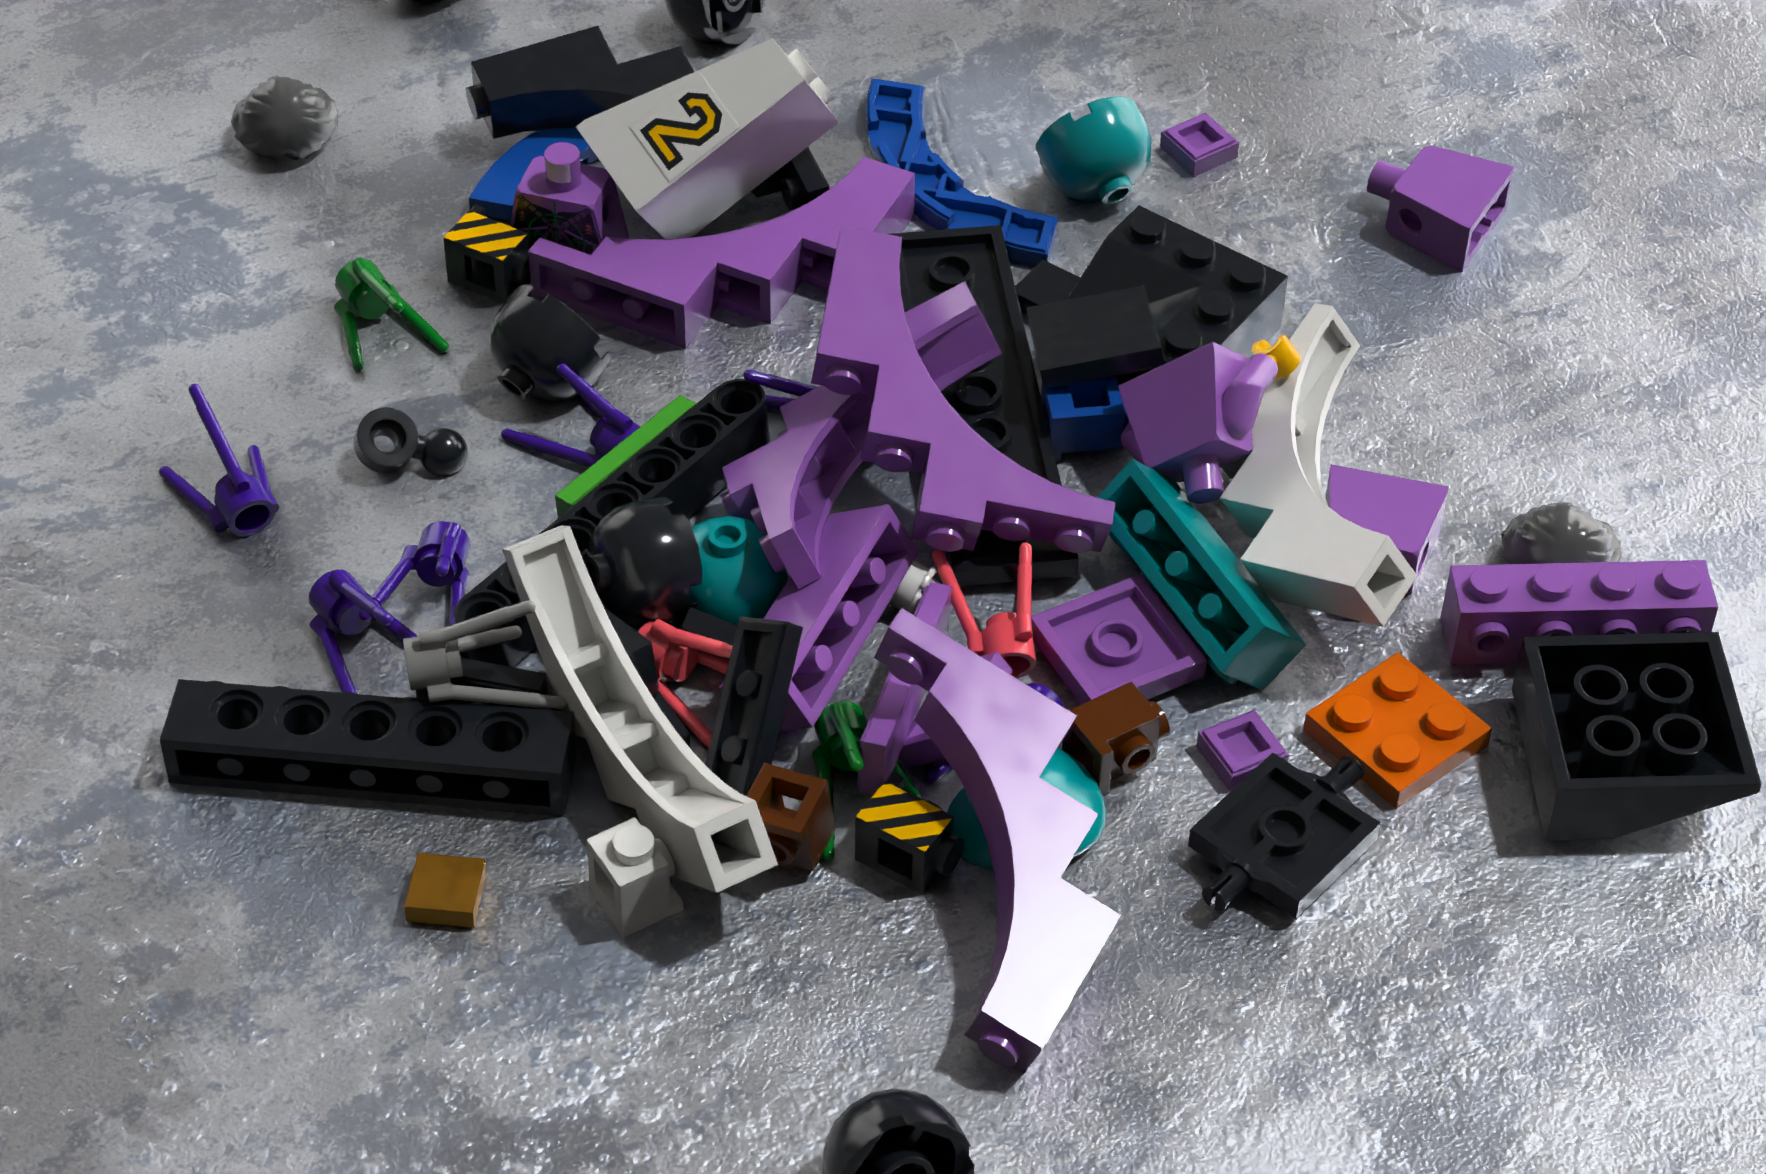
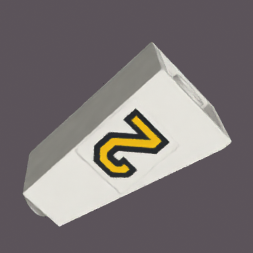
[576,38,839,240]

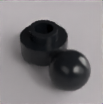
[354,407,468,476]

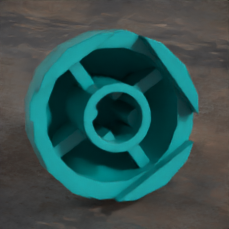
[1036,96,1152,205]
[678,516,790,627]

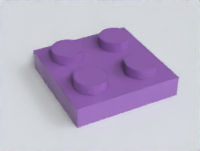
[1031,574,1207,705]

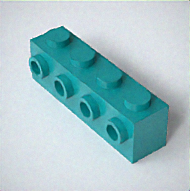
[1097,459,1307,690]

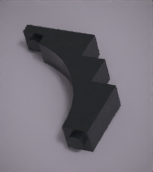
[466,26,830,211]

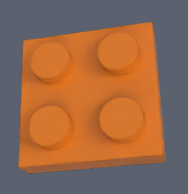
[1303,652,1492,809]

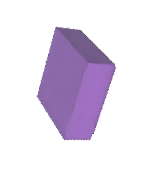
[1160,112,1239,177]
[1196,710,1289,792]

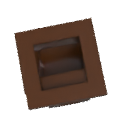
[1062,681,1170,796]
[747,763,835,871]

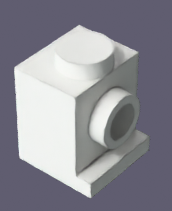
[586,817,683,938]

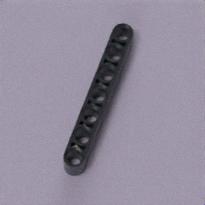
[453,379,770,667]

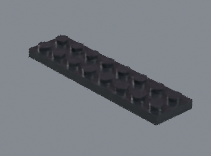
[889,225,1079,586]

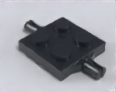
[1188,753,1381,919]

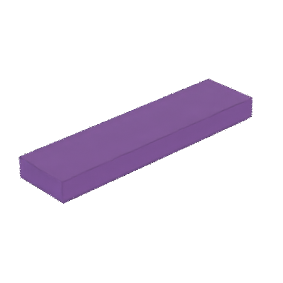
[857,581,952,795]

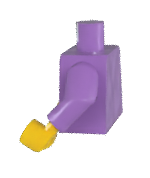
[1119,334,1301,504]

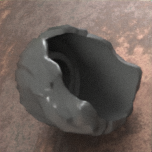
[231,75,338,160]
[1501,501,1622,564]

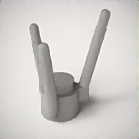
[403,600,566,710]

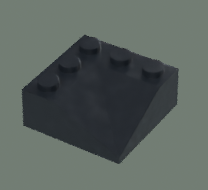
[1066,205,1288,388]
[1511,632,1762,841]

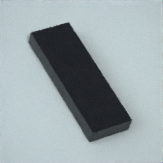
[705,617,803,796]

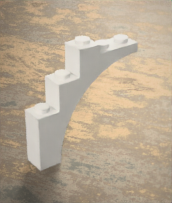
[1220,303,1417,627]
[502,525,778,893]

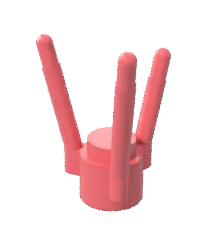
[932,542,1036,679]
[638,619,733,749]

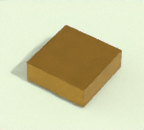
[404,853,487,928]

